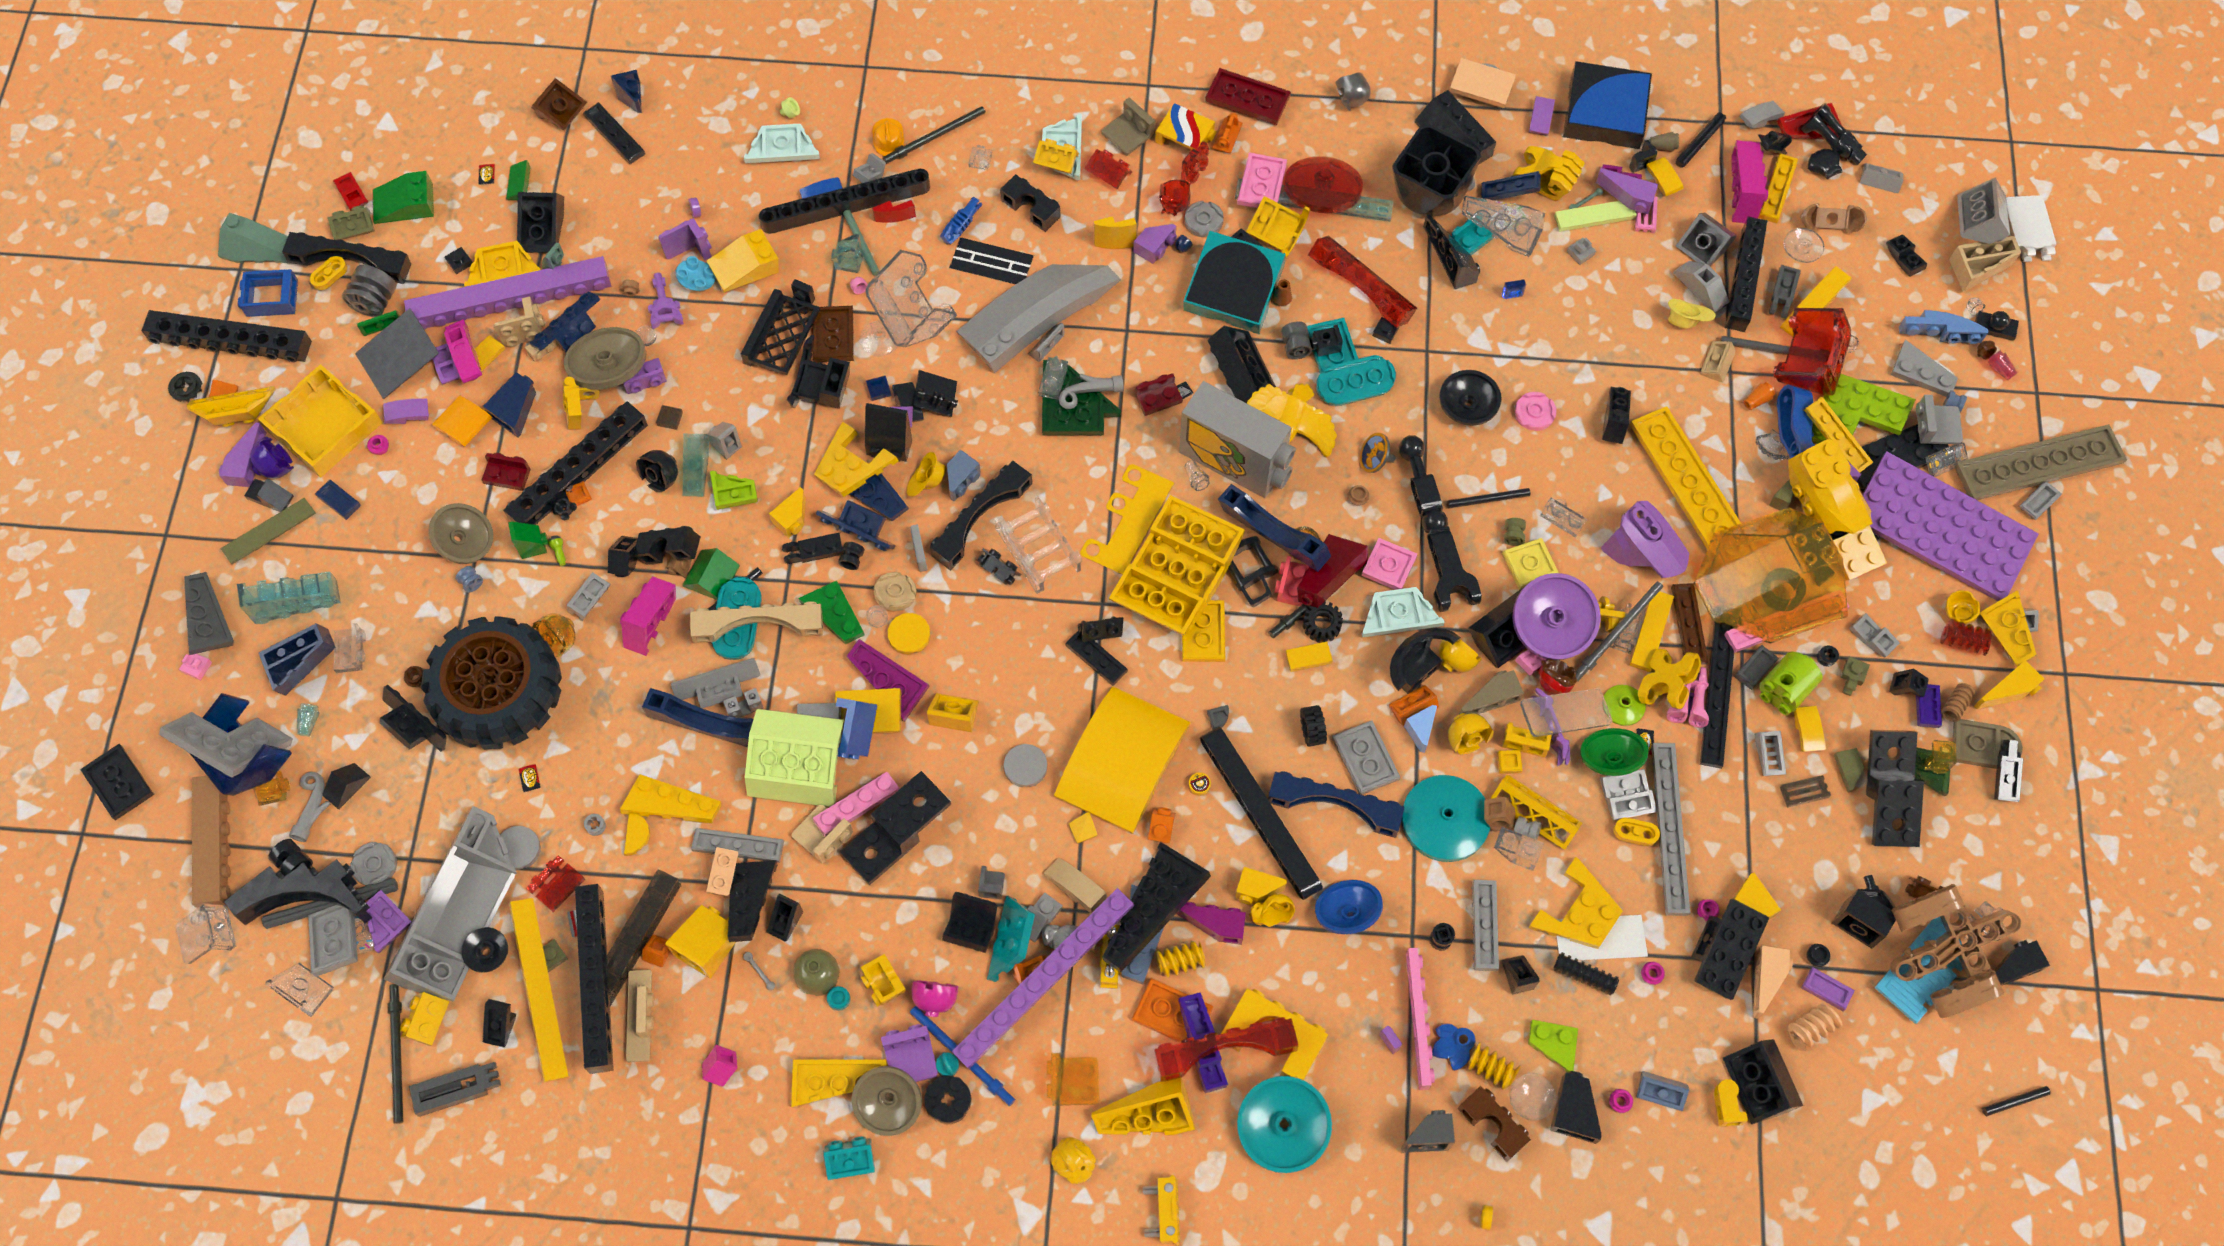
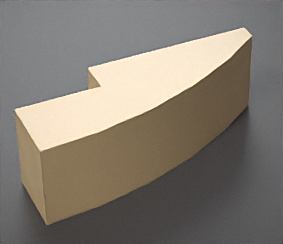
[1043,858,1107,914]

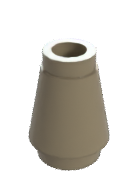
[1650,132,1679,151]

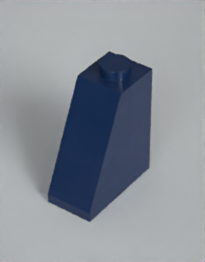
[483,372,536,437]

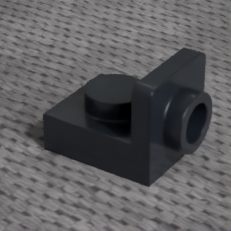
[1629,140,1657,173]
[789,279,815,314]
[1889,668,1929,697]

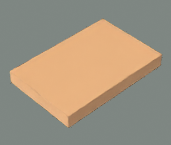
[1449,58,1516,108]

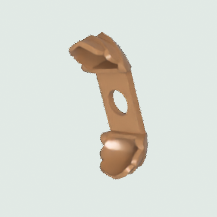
[1800,203,1867,233]

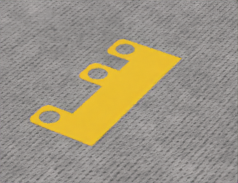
[1080,464,1174,575]

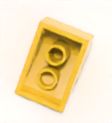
[707,229,779,292]

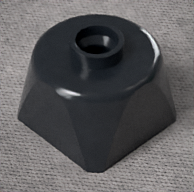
[1392,124,1481,216]

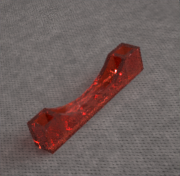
[1308,236,1417,328]
[1154,1017,1299,1082]

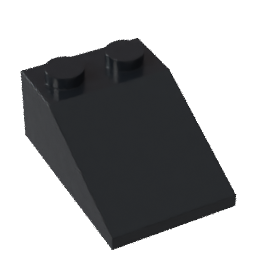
[517,192,564,253]
[865,403,913,462]

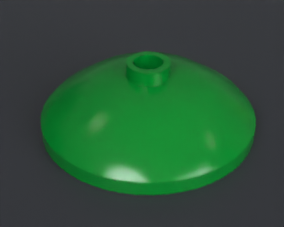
[1581,728,1648,776]

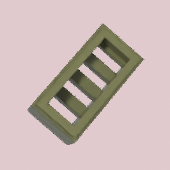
[1769,479,1794,512]

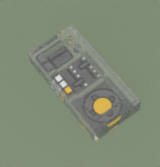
[1925,442,1968,477]

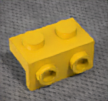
[400,992,450,1046]

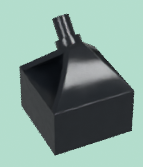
[1832,875,1896,949]

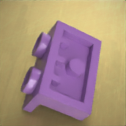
[623,358,667,394]

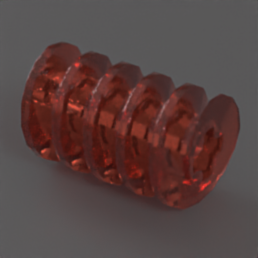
[1940,619,1992,656]

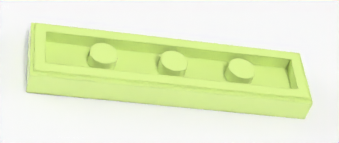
[1554,201,1637,232]

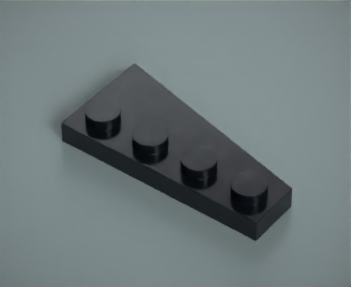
[728,860,778,942]

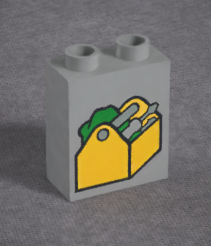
[1179,381,1296,498]

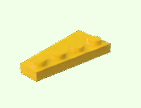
[620,774,721,824]

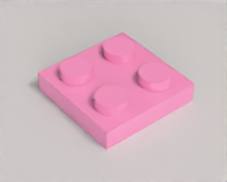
[1362,538,1418,590]

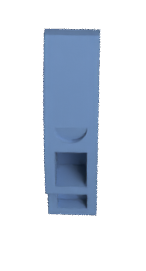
[1899,310,1988,344]

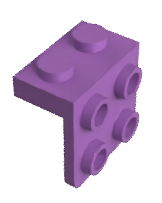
[658,218,712,260]
[881,1024,938,1082]

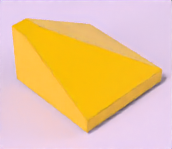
[1069,812,1098,844]

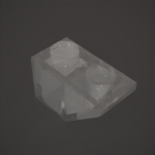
[1494,827,1544,871]

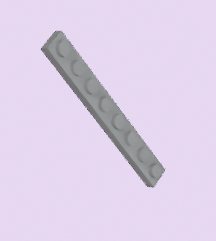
[1651,743,1690,916]

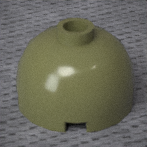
[794,949,840,996]

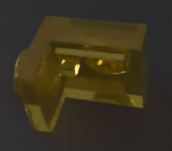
[1925,740,1957,774]
[253,771,290,806]

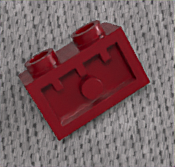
[1135,373,1183,416]
[482,453,531,491]

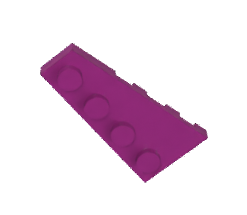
[847,639,930,721]

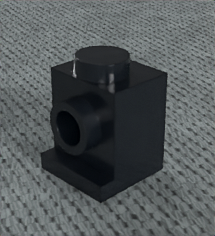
[1310,324,1343,357]

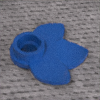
[1432,1024,1476,1071]

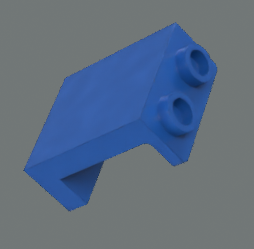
[836,698,877,760]

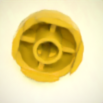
[1439,639,1482,673]
[1448,713,1494,755]

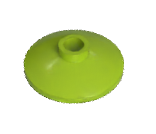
[1602,685,1646,726]

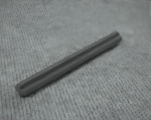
[262,878,398,929]

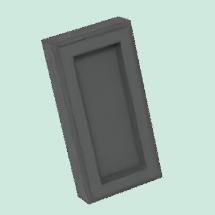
[1734,645,1779,690]

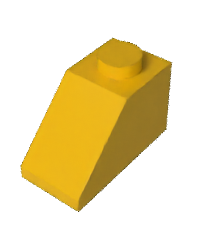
[769,487,806,539]
[1235,867,1287,905]

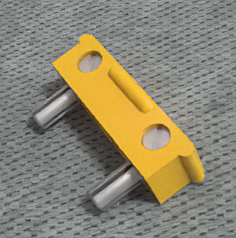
[1100,925,1120,989]
[1143,1175,1180,1246]

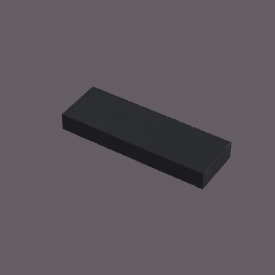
[1066,631,1128,686]

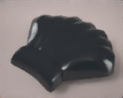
[1808,149,1843,180]

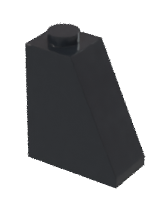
[1550,1071,1602,1144]

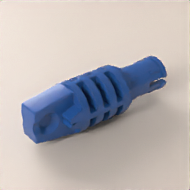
[940,197,982,244]

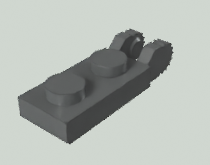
[1769,265,1801,318]

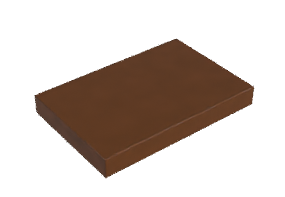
[813,305,854,363]

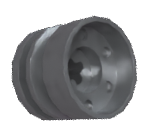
[342,265,397,317]

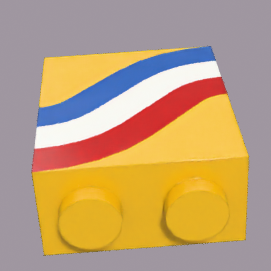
[1155,103,1216,161]

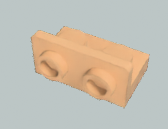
[706,847,738,896]

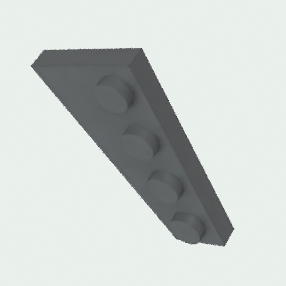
[184,572,234,655]

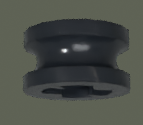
[1817,645,1839,667]

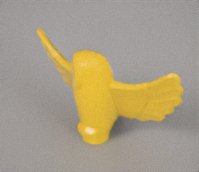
[1247,383,1337,457]

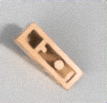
[1753,946,1793,1018]

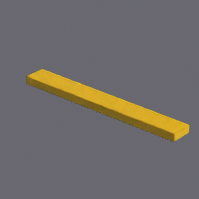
[509,898,568,1083]

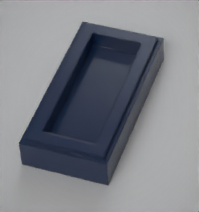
[315,480,361,520]

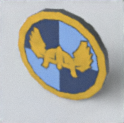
[1360,433,1396,473]

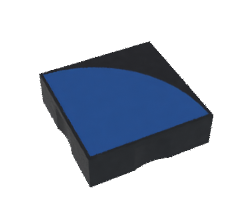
[1563,61,1652,149]

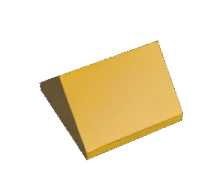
[927,693,979,733]

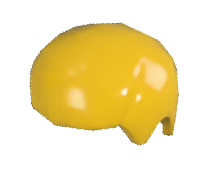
[1945,590,1980,625]

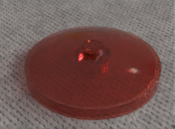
[1284,156,1363,213]

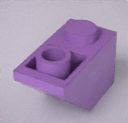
[1134,224,1177,264]

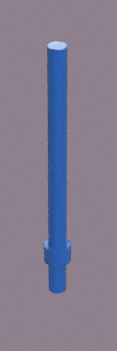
[910,1006,1016,1106]

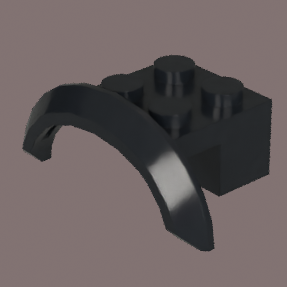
[787,335,850,409]
[1390,628,1461,694]

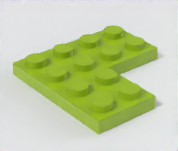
[1812,372,1916,444]

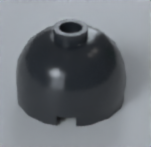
[636,450,678,492]

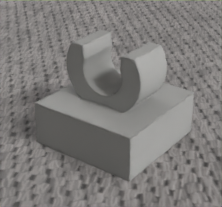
[1567,238,1596,265]

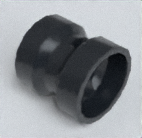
[838,542,865,570]
[1429,923,1455,951]

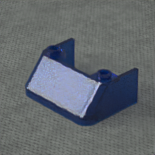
[189,693,292,796]

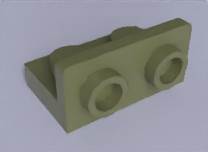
[327,206,375,240]

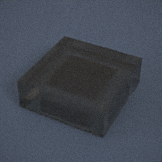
[656,405,683,430]

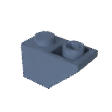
[947,450,981,501]

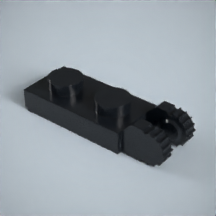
[782,533,843,564]

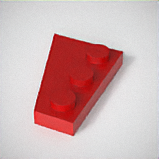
[1777,103,1842,139]

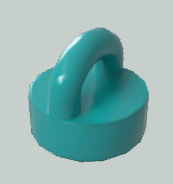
[936,1052,959,1076]

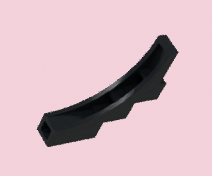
[224,859,372,925]

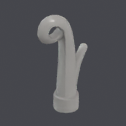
[1059,374,1124,409]
[289,772,330,842]

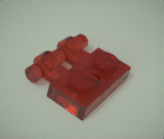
[1181,141,1209,188]
[526,855,586,913]

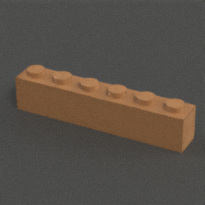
[192,773,231,911]

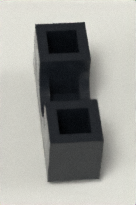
[1000,174,1061,232]
[633,526,701,565]

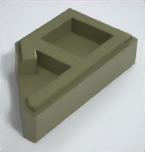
[1834,748,1864,792]

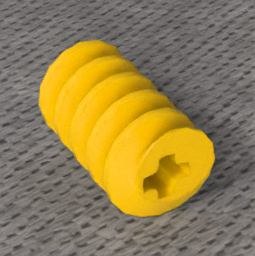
[1155,941,1205,978]
[1468,1042,1521,1090]

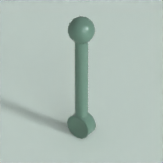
[1569,188,1603,209]

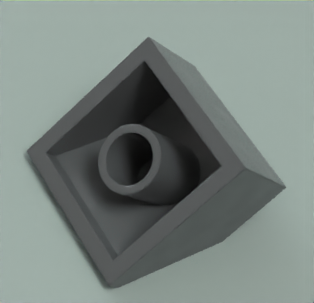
[1401,1110,1455,1153]

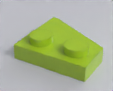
[1528,1020,1578,1073]

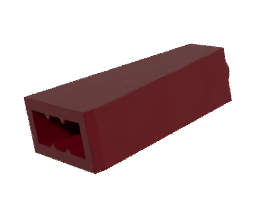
[1297,534,1368,608]

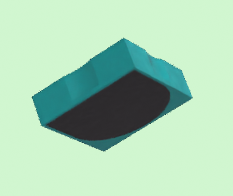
[1183,231,1286,334]

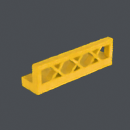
[1490,774,1583,850]

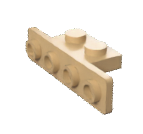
[626,970,654,1063]

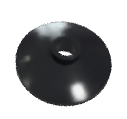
[461,927,508,973]

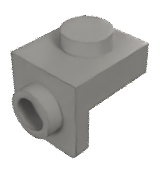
[853,153,886,183]

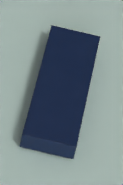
[1481,171,1541,203]

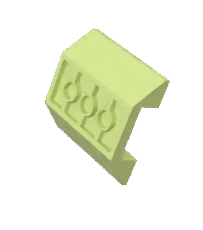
[745,709,845,807]

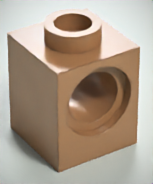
[1484,797,1515,832]

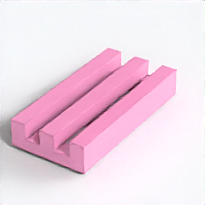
[1635,196,1657,233]

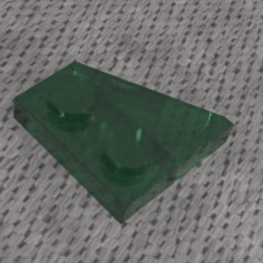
[1915,748,1952,796]

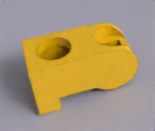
[1714,1079,1748,1127]

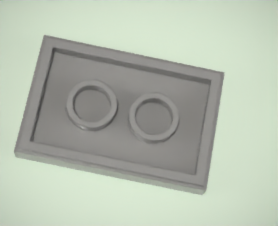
[1332,721,1400,795]
[308,905,358,977]

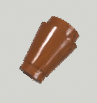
[1273,279,1292,306]

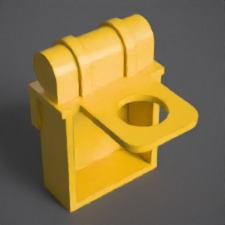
[563,377,599,430]

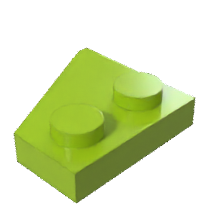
[710,471,758,510]

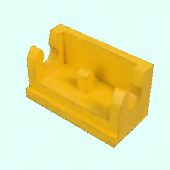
[1502,722,1552,758]

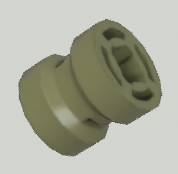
[1504,518,1526,546]

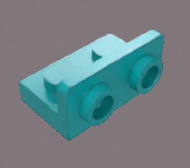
[1451,212,1496,255]
[823,1136,875,1180]

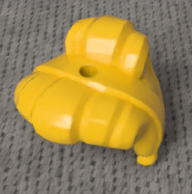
[1051,1137,1096,1184]

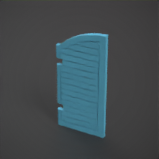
[1874,917,1963,1024]

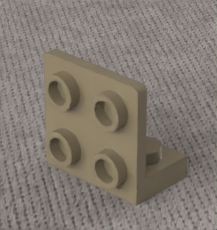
[1101,97,1156,156]

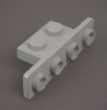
[671,658,760,708]

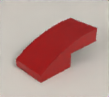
[333,172,369,211]
[872,200,916,223]

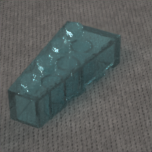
[237,572,341,624]

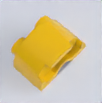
[860,954,906,1007]

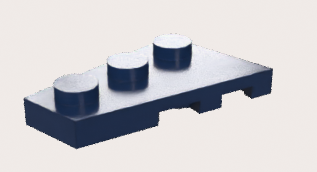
[849,473,909,521]

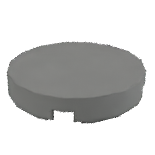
[1184,201,1223,237]
[1004,744,1048,787]
[500,826,541,870]
[350,842,397,886]

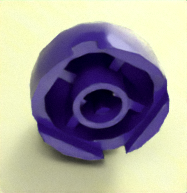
[250,437,294,479]

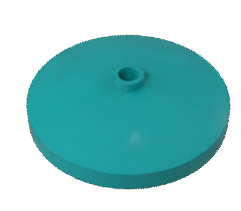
[1401,775,1490,862]
[1237,1076,1332,1173]

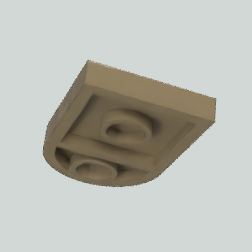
[1953,719,2023,769]

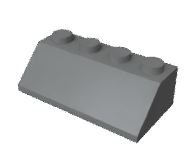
[1957,177,2010,244]

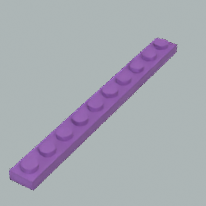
[952,888,1134,1069]

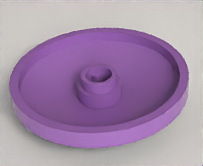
[1513,573,1601,660]

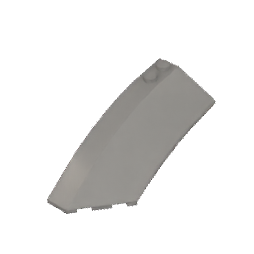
[957,264,1121,373]
[384,806,517,1002]

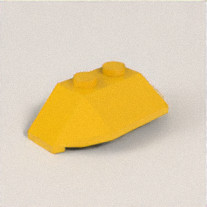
[186,386,276,427]

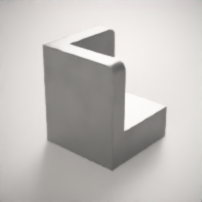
[978,866,1005,900]

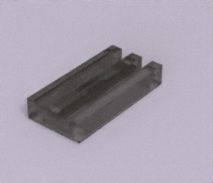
[1780,775,1831,808]

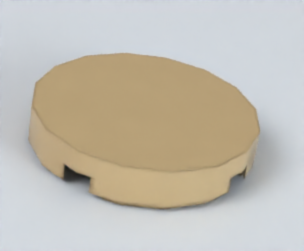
[874,572,917,611]

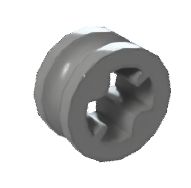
[584,814,606,836]

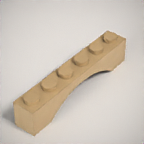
[690,602,823,643]

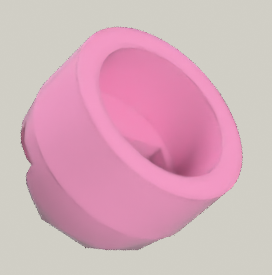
[850,277,868,294]

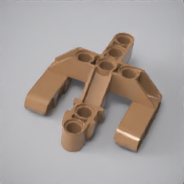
[1890,884,2022,1018]

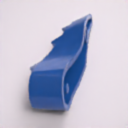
[1777,385,1815,459]

